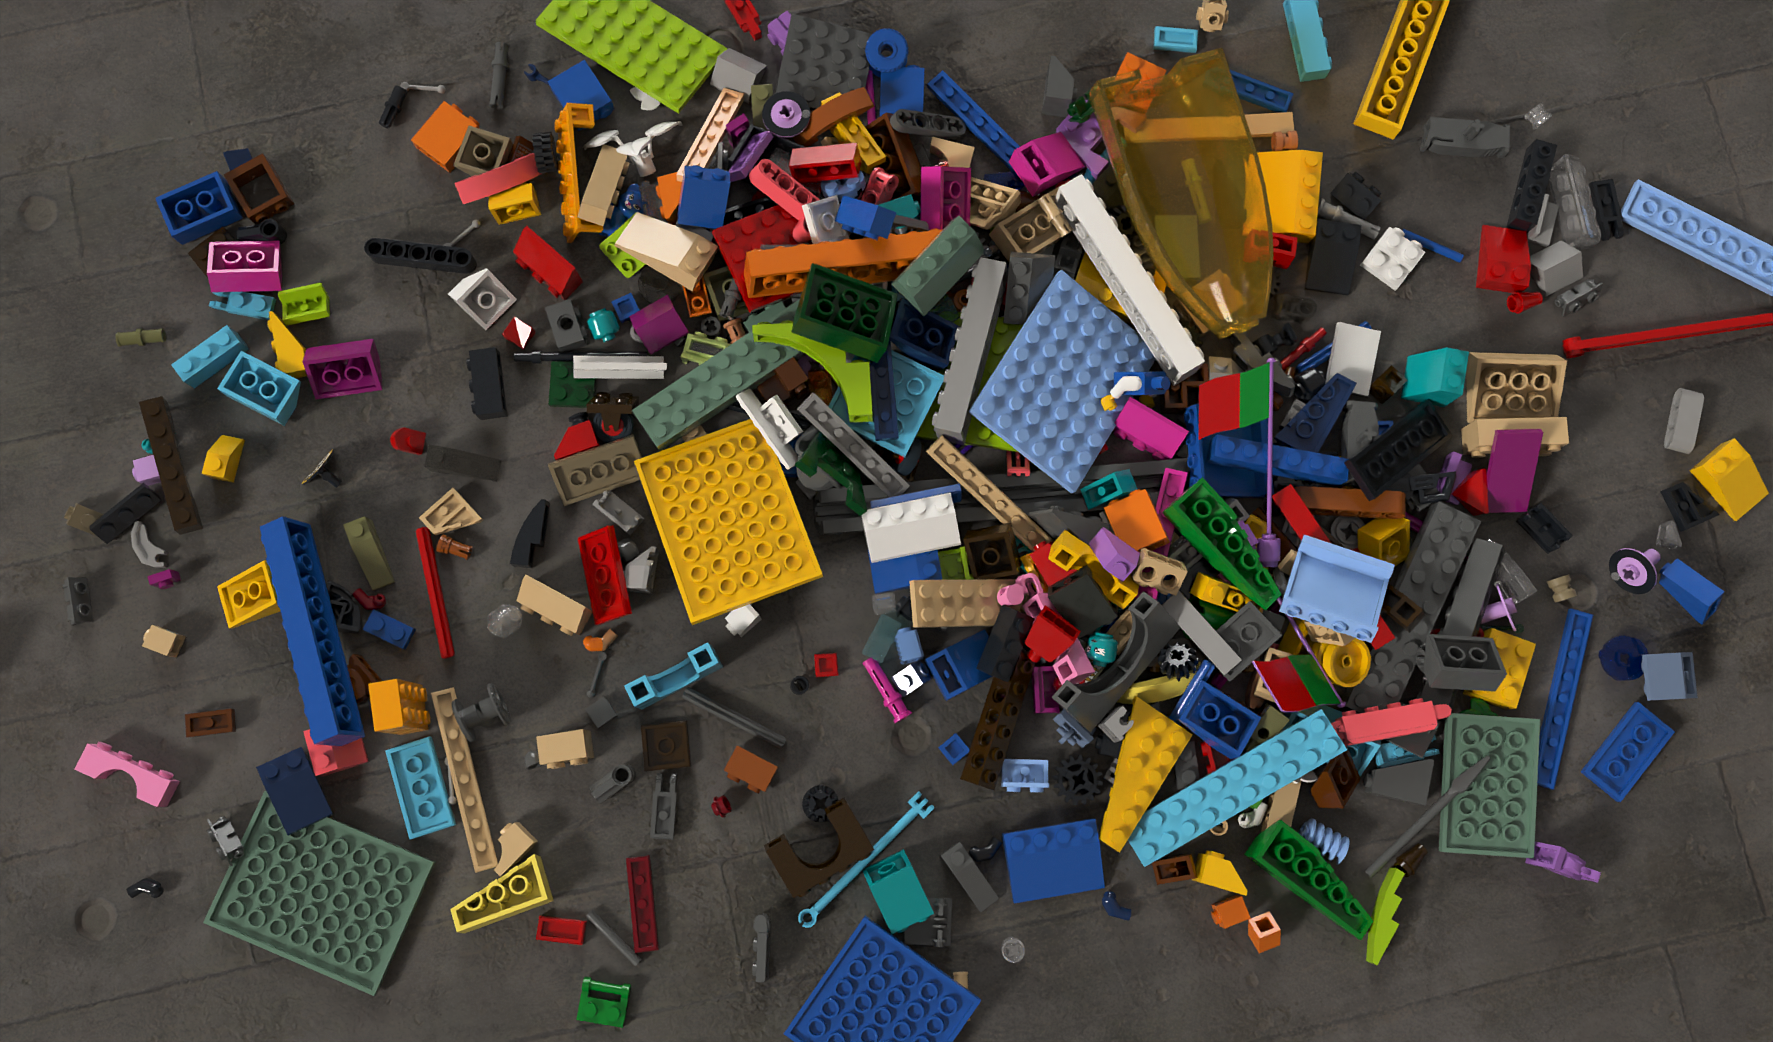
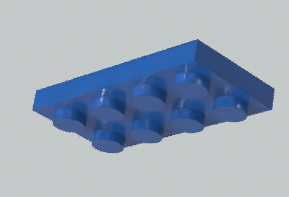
[1581,702,1675,802]

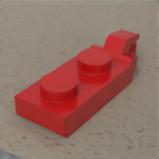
[724,0,762,41]

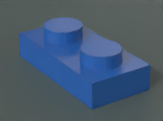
[363,609,416,650]

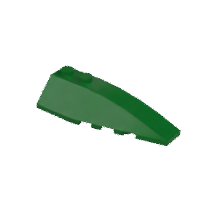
[1162,477,1282,610]
[1244,820,1373,940]

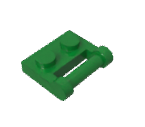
[576,977,631,1028]

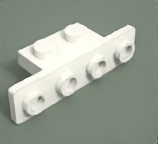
[736,389,803,470]

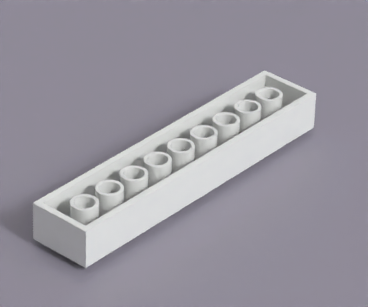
[1054,174,1205,386]

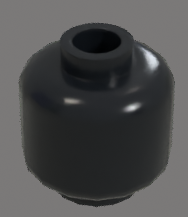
[1293,367,1326,400]

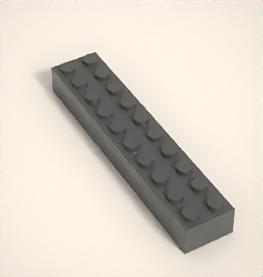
[1342,501,1481,714]

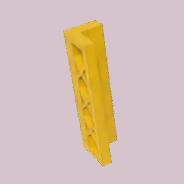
[821,92,886,175]

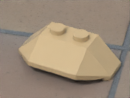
[970,177,1021,230]

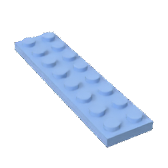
[1621,179,1773,296]

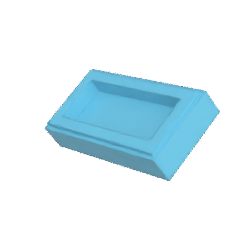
[1153,26,1198,53]

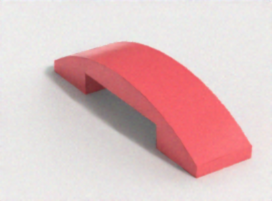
[455,153,542,204]

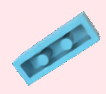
[171,325,249,388]

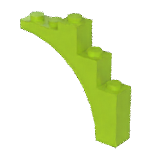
[752,320,873,423]

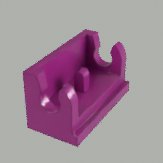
[1032,666,1059,714]

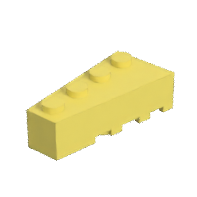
[450,854,554,934]

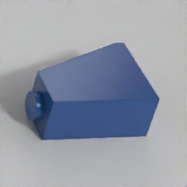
[1659,559,1724,625]

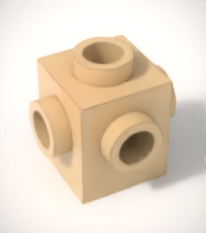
[1196,0,1229,32]

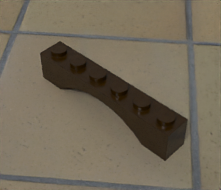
[139,396,203,535]
[1319,525,1425,633]

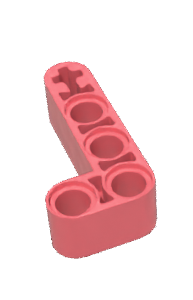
[749,159,820,244]

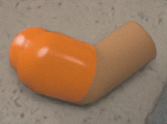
[583,629,618,651]

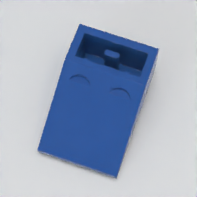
[925,629,993,701]

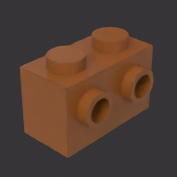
[724,746,779,794]

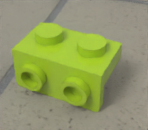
[278,283,330,326]
[938,546,974,580]

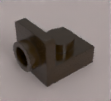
[1369,365,1407,404]

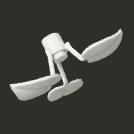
[583,121,682,177]

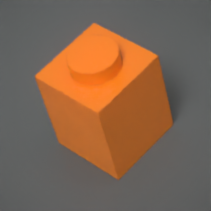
[1211,895,1251,928]
[1248,911,1281,953]

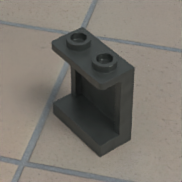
[1048,565,1118,639]

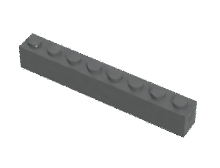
[1417,538,1506,720]

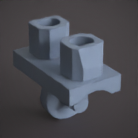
[1053,709,1097,748]

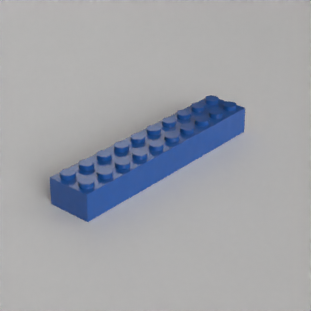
[260,517,365,746]

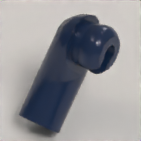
[1102,891,1131,921]

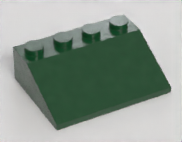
[791,263,898,363]

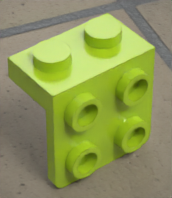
[599,212,646,278]

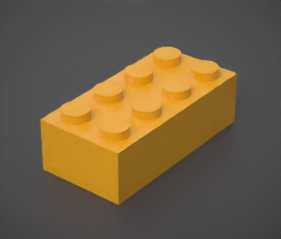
[368,679,431,735]

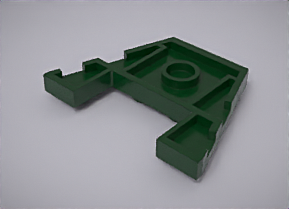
[795,432,867,516]

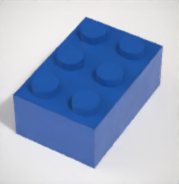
[155,171,243,245]

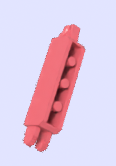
[1331,698,1452,746]

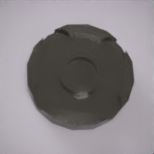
[638,266,682,304]

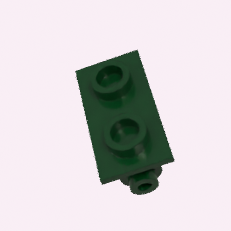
[1067,85,1113,123]

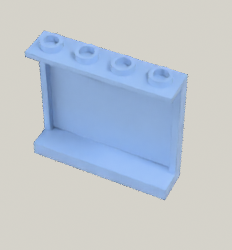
[1279,535,1395,643]

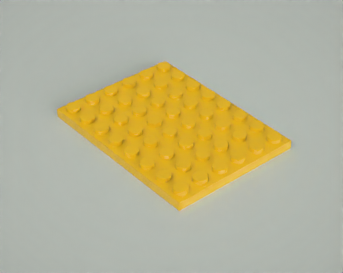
[634,419,823,625]

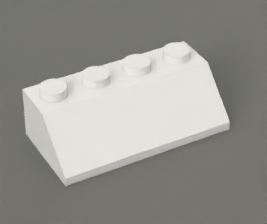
[861,493,961,563]

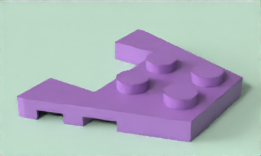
[1056,100,1147,179]

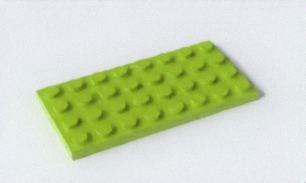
[536,0,727,114]

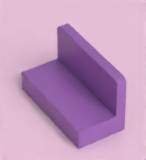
[1436,451,1472,505]

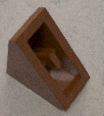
[1152,853,1198,885]

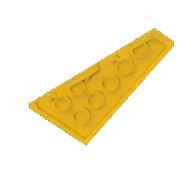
[1099,696,1193,853]

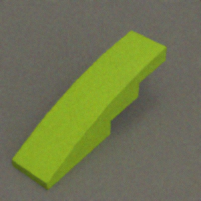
[1366,868,1405,965]

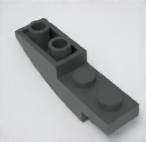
[1227,323,1295,398]

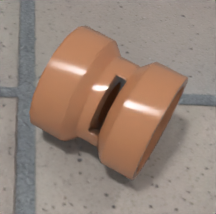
[1271,131,1298,151]

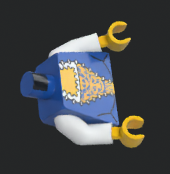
[1101,371,1170,411]

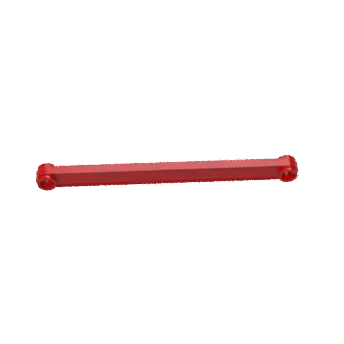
[1562,313,1773,359]

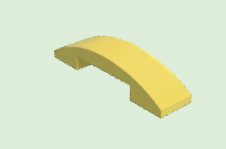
[1117,662,1201,704]

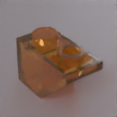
[808,369,832,406]

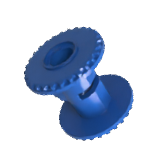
[865,28,908,78]

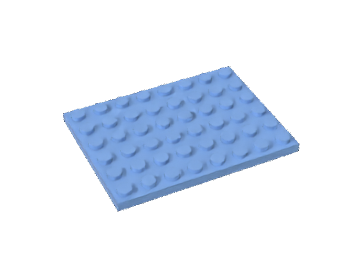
[968,270,1156,493]

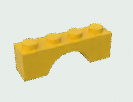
[1048,530,1139,610]

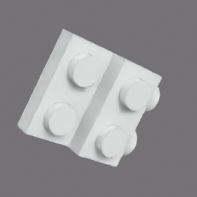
[1360,227,1425,291]

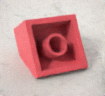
[303,729,369,776]

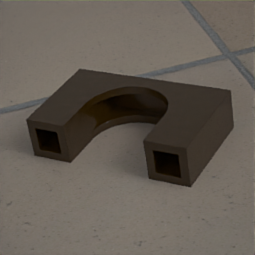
[764,798,874,898]

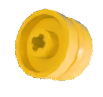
[1312,638,1371,687]

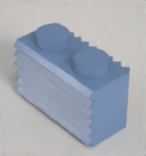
[894,627,924,665]

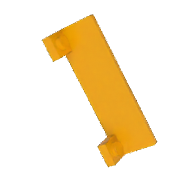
[554,103,603,243]

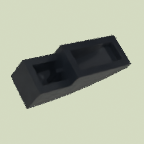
[510,499,550,569]

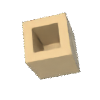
[142,625,186,658]

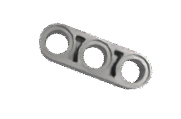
[1664,388,1704,454]

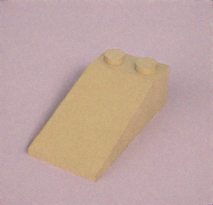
[989,184,1072,262]
[614,212,718,291]

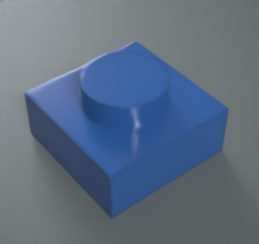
[611,293,640,323]
[938,733,970,766]

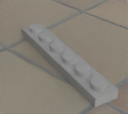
[797,392,910,497]

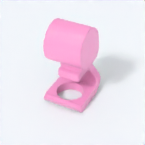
[997,573,1043,607]

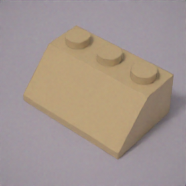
[516,574,593,636]

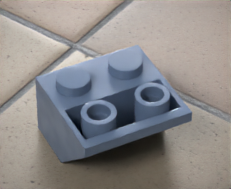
[1641,652,1698,701]

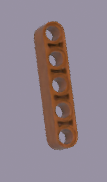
[1294,486,1406,519]

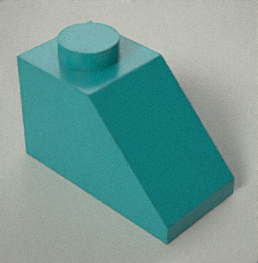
[1080,469,1137,510]

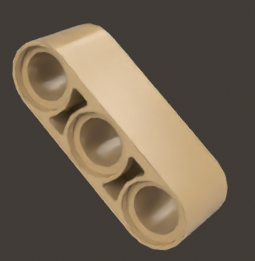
[1261,780,1301,832]

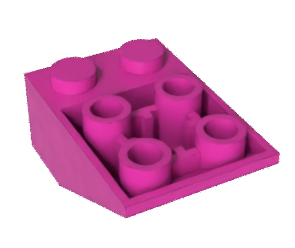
[1009,132,1085,197]

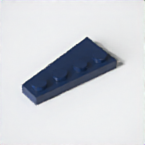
[1274,373,1357,453]

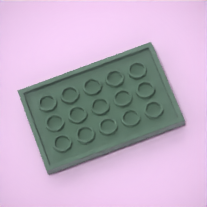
[1439,713,1540,858]

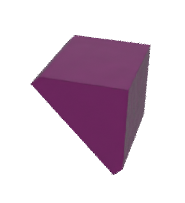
[629,295,689,355]

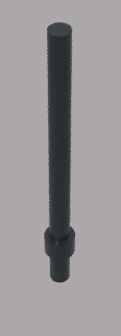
[514,350,648,364]

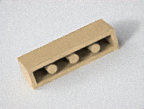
[577,144,630,226]

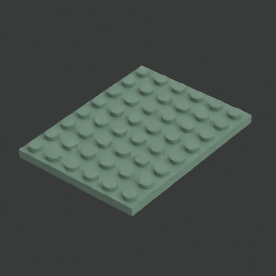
[203,791,436,996]

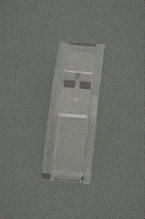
[1486,537,1537,604]

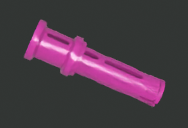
[862,656,912,724]

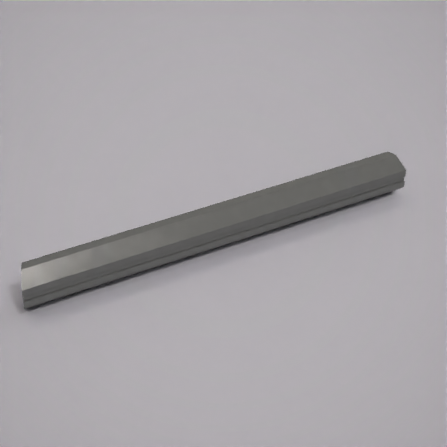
[813,458,1190,535]

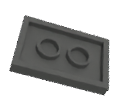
[1198,601,1282,682]

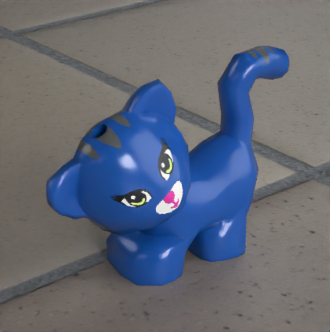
[599,184,653,237]

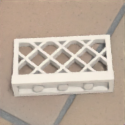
[573,356,667,379]

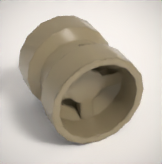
[1547,574,1577,603]

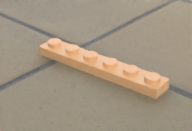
[676,88,744,182]

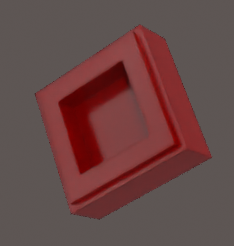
[814,653,839,678]

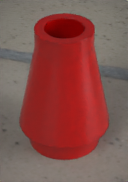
[1507,292,1543,314]

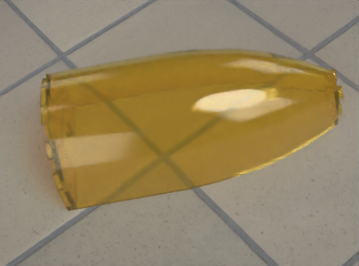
[1089,48,1273,340]

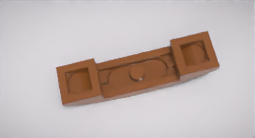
[793,87,874,148]

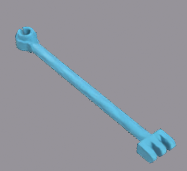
[798,791,935,928]

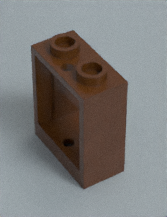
[224,153,295,225]

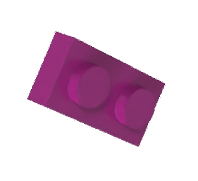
[725,113,749,149]

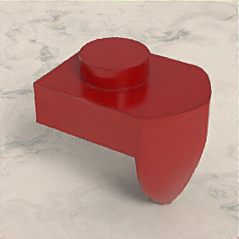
[390,427,426,455]

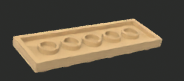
[909,579,1032,628]

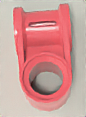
[861,167,899,205]

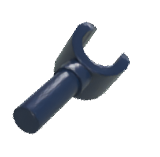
[524,64,549,85]

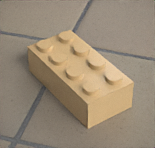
[1461,417,1569,458]

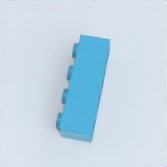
[1283,0,1332,82]

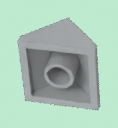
[710,48,767,103]
[1530,241,1583,298]

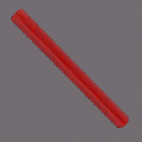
[416,527,455,659]

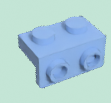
[1001,759,1049,792]

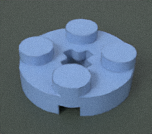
[821,171,866,202]

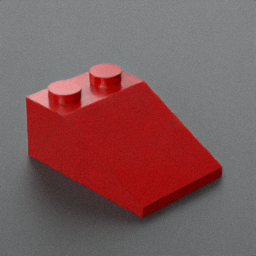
[1476,225,1531,293]

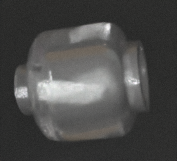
[488,604,522,638]

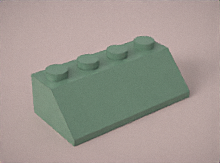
[892,216,984,316]

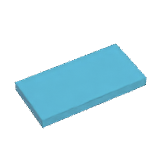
[385,736,456,840]

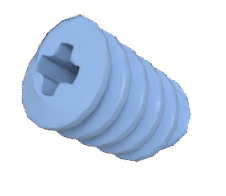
[1298,818,1350,865]

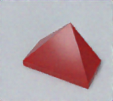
[1451,469,1489,516]

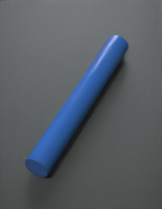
[1402,229,1464,263]

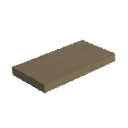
[548,434,643,506]

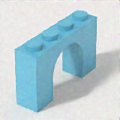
[624,642,723,710]

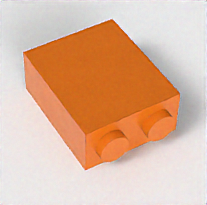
[411,101,480,173]
[1104,489,1171,553]

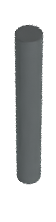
[586,910,642,966]

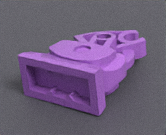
[1525,842,1601,883]

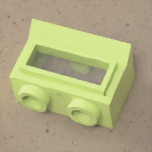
[680,332,731,365]

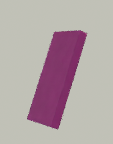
[1487,429,1544,513]

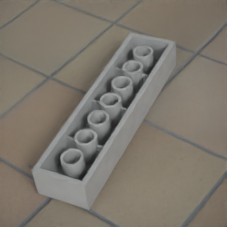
[932,257,1008,445]

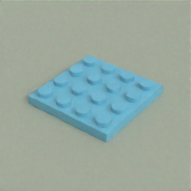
[828,350,944,457]

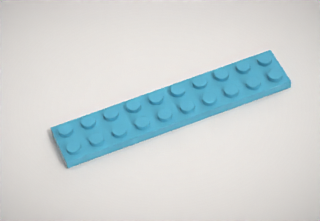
[1128,709,1347,867]

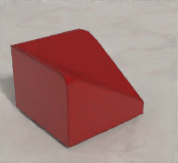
[502,316,536,350]

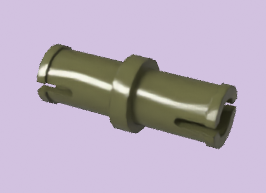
[116,328,166,347]

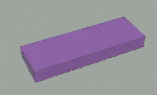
[729,131,773,182]

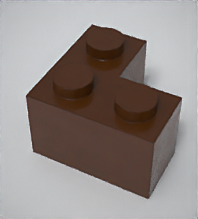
[757,357,809,408]
[1159,364,1209,414]

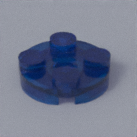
[1599,635,1648,681]

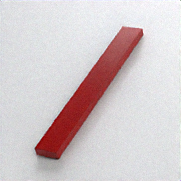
[1272,484,1395,650]

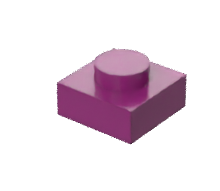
[147,569,181,589]

